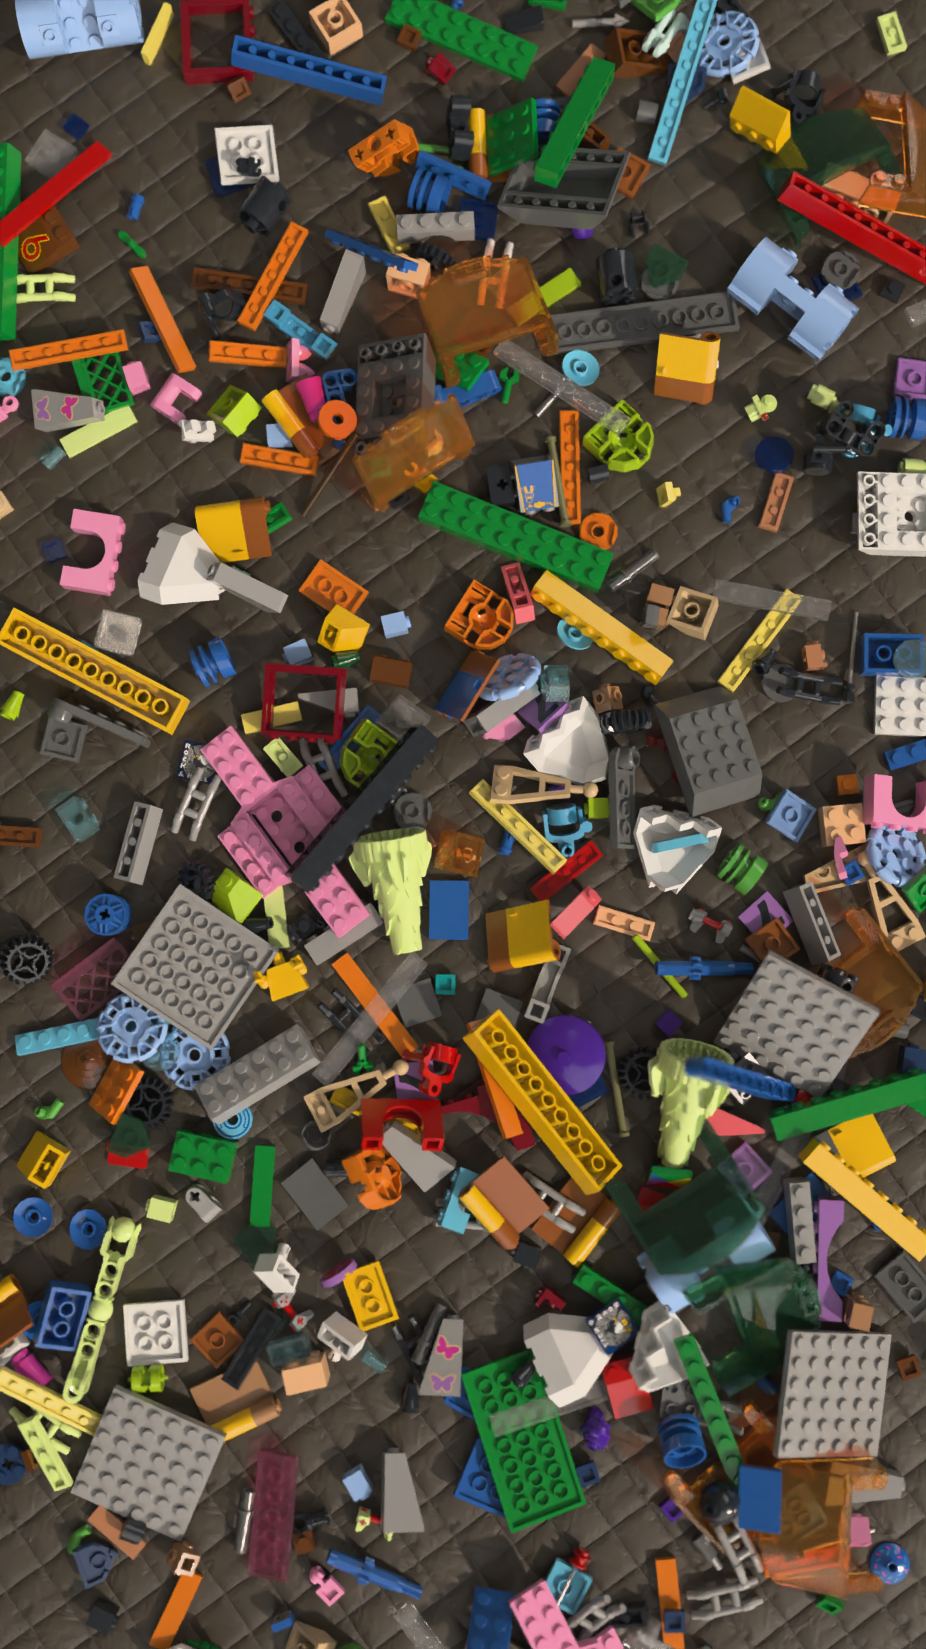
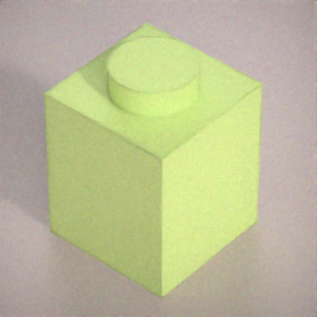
[145,1194,178,1223]

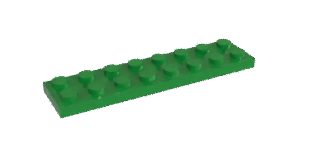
[385,0,538,83]

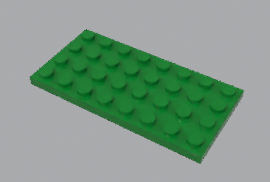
[461,1347,586,1534]

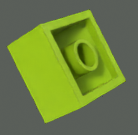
[206,385,262,437]

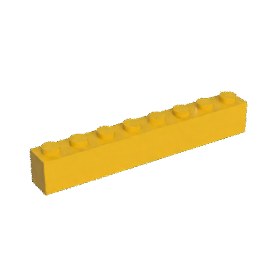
[530,570,674,685]
[798,1138,926,1262]

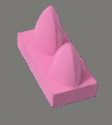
[286,338,315,383]

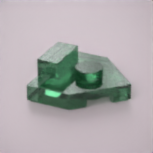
[646,243,689,289]
[106,1112,152,1158]
[233,1226,276,1266]

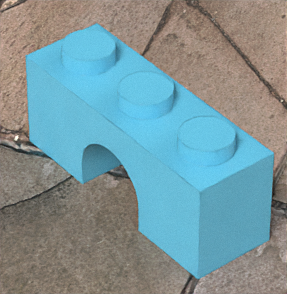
[436,1167,480,1234]

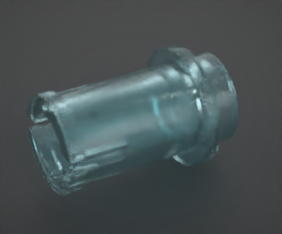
[42,446,67,470]
[361,1350,388,1374]

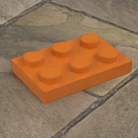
[299,559,369,614]
[89,1059,144,1125]

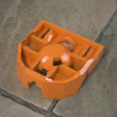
[348,119,420,177]
[444,580,514,650]
[342,1145,402,1210]

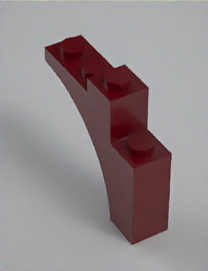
[441,1080,536,1151]

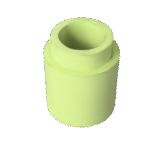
[807,384,837,410]
[897,458,926,474]

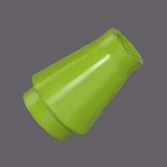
[0,690,24,721]

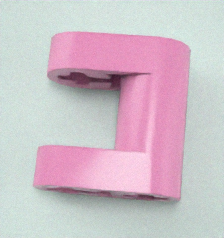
[150,373,202,425]

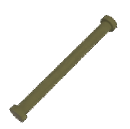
[544,436,572,528]
[604,1041,630,1138]

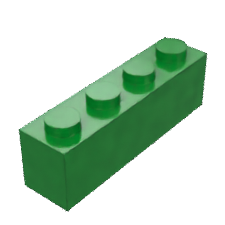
[571,1262,650,1327]

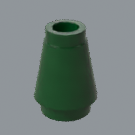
[330,650,360,669]

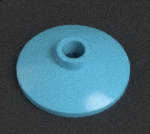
[562,350,599,386]
[557,619,593,650]

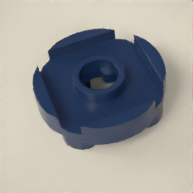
[0,1441,27,1485]

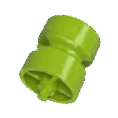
[128,1364,169,1393]

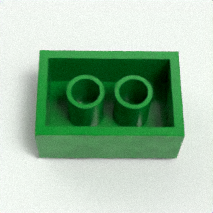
[168,1128,239,1184]

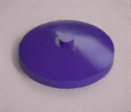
[527,1015,606,1095]

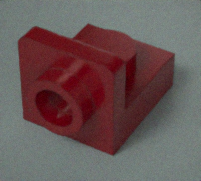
[423,52,456,86]
[534,1284,566,1310]

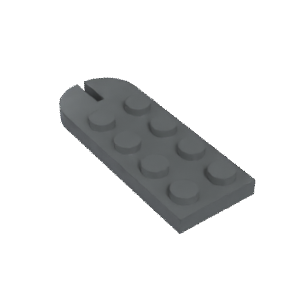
[47,697,151,748]
[607,746,640,849]

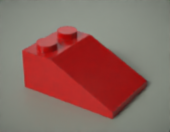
[602,1349,654,1419]

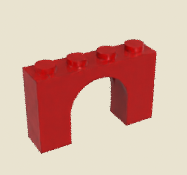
[359,1098,444,1151]

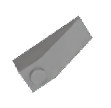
[298,688,360,718]

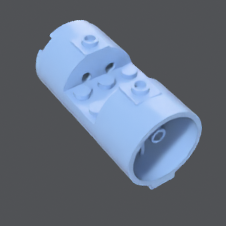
[15,0,145,59]
[727,237,860,362]
[636,1192,776,1314]

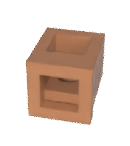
[801,641,828,672]

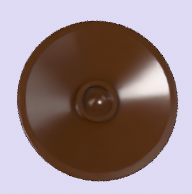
[61,1039,118,1090]

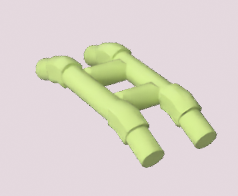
[17,273,75,303]
[9,1404,82,1455]

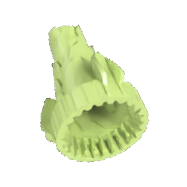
[349,828,432,955]
[648,1038,734,1168]

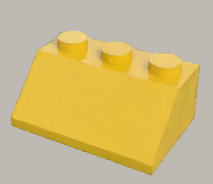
[730,86,791,154]

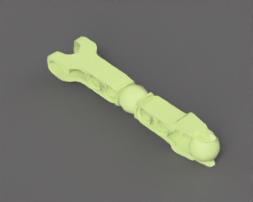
[63,1216,142,1403]

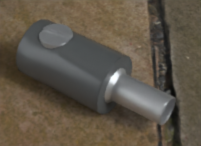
[691,1531,723,1571]

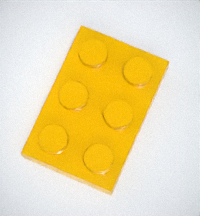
[343,1260,399,1331]

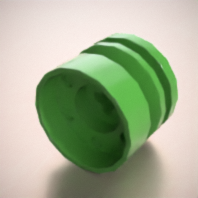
[716,842,768,895]

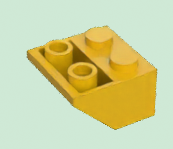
[317,604,370,652]
[16,1130,71,1189]

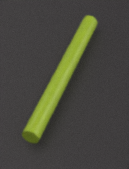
[632,934,688,999]

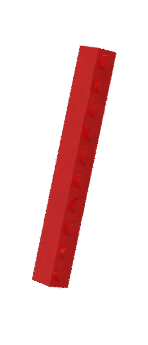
[777,171,926,284]

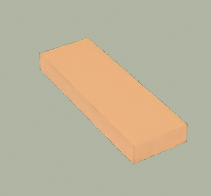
[593,905,655,941]

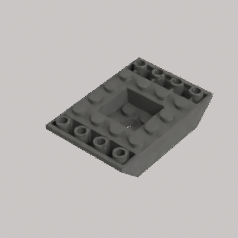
[354,333,436,460]

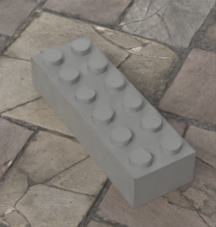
[194,1024,321,1125]

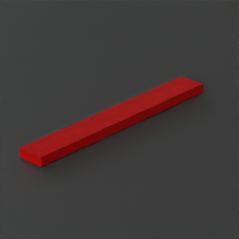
[0,141,112,248]

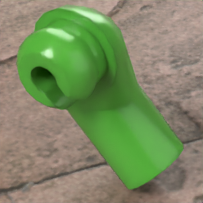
[758,792,781,811]
[34,1098,64,1119]
[67,1524,91,1556]

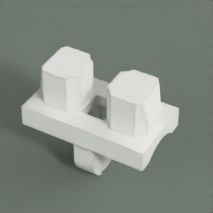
[178,419,216,443]

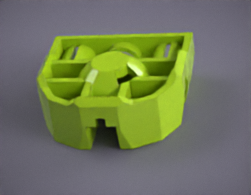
[583,399,654,472]
[339,718,398,788]

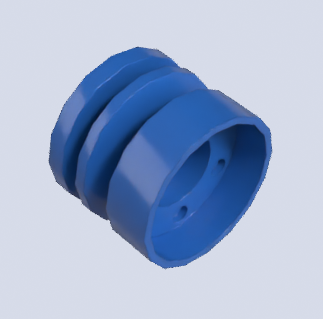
[535,99,561,145]
[407,167,452,213]
[886,396,926,440]
[189,637,237,688]
[84,894,133,936]
[657,1413,706,1469]

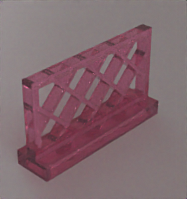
[50,935,130,1022]

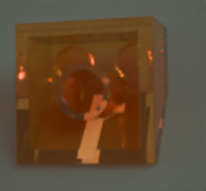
[434,830,485,878]

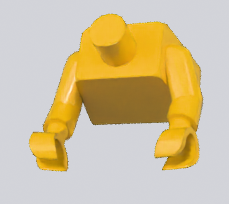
[253,952,310,1002]

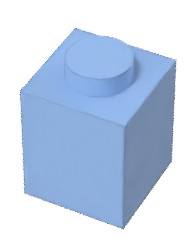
[266,423,293,449]
[381,611,411,639]
[282,639,314,665]
[342,1463,373,1502]

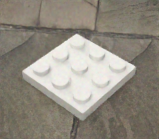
[215,125,279,185]
[873,676,926,737]
[123,1299,189,1367]

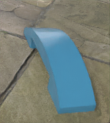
[263,299,337,360]

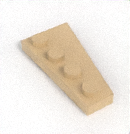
[803,842,883,893]

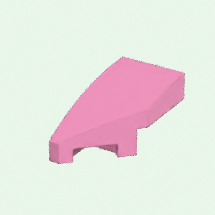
[482,713,525,742]
[834,836,848,880]

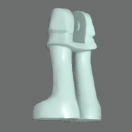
[642,9,690,58]

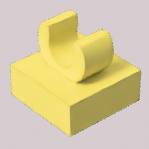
[656,482,681,507]

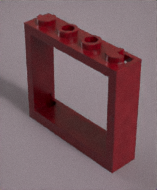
[180,0,256,85]
[261,663,347,743]

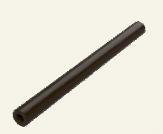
[300,431,359,517]

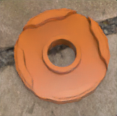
[318,400,357,440]
[579,513,617,550]

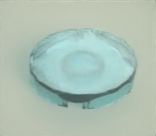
[893,639,926,679]
[143,1032,180,1071]

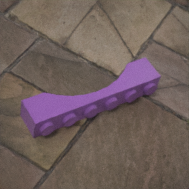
[811,1195,844,1322]

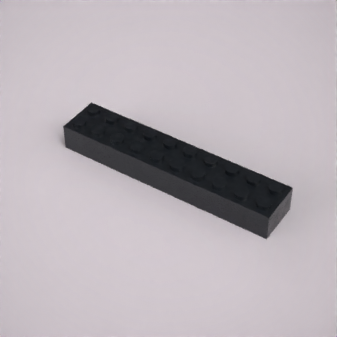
[284,724,439,893]

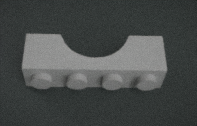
[396,211,475,244]
[524,945,571,1024]

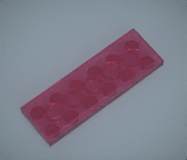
[248,1448,299,1583]

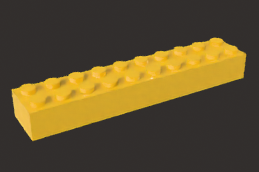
[0,608,190,735]
[463,1009,622,1195]

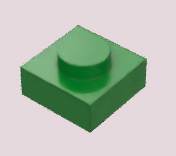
[815,1591,844,1616]

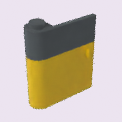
[806,1114,896,1194]

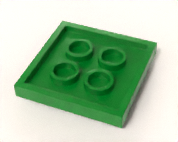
[486,97,539,176]

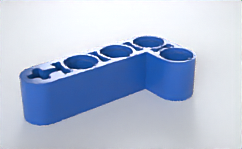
[321,368,357,450]
[434,370,502,417]

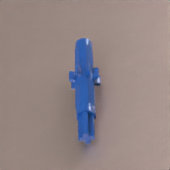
[654,956,754,980]
[325,1548,423,1599]

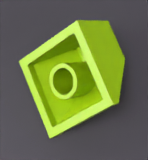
[212,868,263,924]

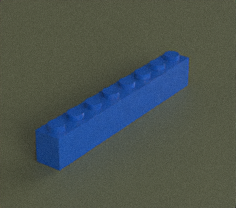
[231,35,387,106]

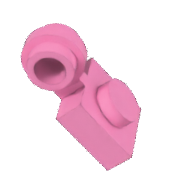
[0,396,19,422]
[308,1566,345,1607]

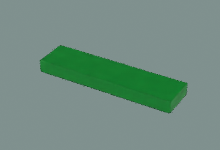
[250,1145,276,1227]

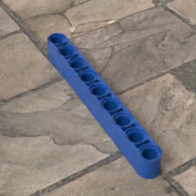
[684,1057,796,1102]

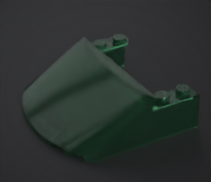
[758,109,907,250]
[604,1119,765,1275]
[682,1258,822,1396]

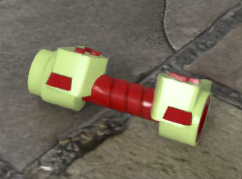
[355,1506,393,1541]

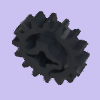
[416,243,457,275]
[178,860,216,901]

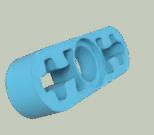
[651,833,709,853]

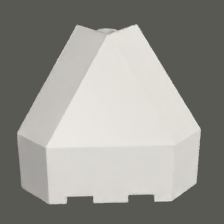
[138,522,225,605]
[523,696,609,786]
[633,805,722,894]
[629,1301,710,1392]
[523,1313,618,1408]

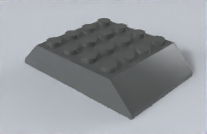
[497,145,630,230]
[653,685,763,817]

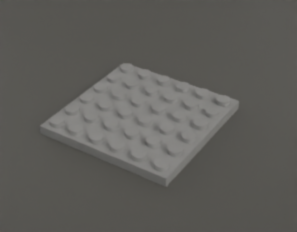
[111,884,279,1050]
[713,951,880,1096]
[773,1330,892,1458]
[71,1384,227,1542]

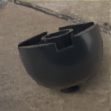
[698,1479,741,1525]

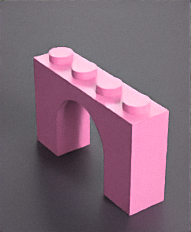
[60,509,125,596]
[863,774,926,834]

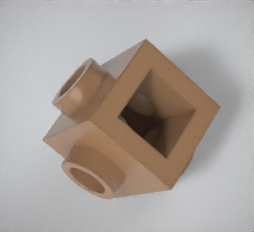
[592,683,623,714]
[166,1541,200,1577]

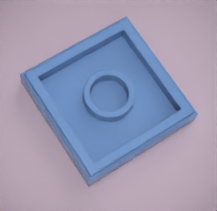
[764,789,817,843]

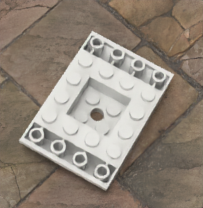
[857,472,926,557]

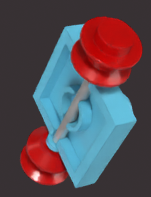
[545,1547,593,1616]

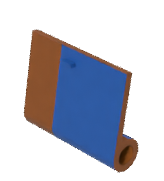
[434,649,500,722]

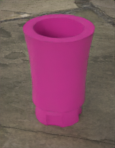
[295,376,326,422]
[10,1348,54,1386]

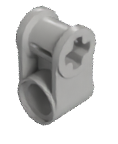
[186,1184,223,1223]

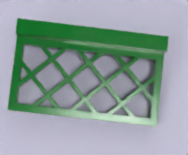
[72,352,135,414]

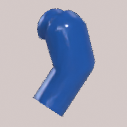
[721,495,740,523]
[755,1367,779,1396]

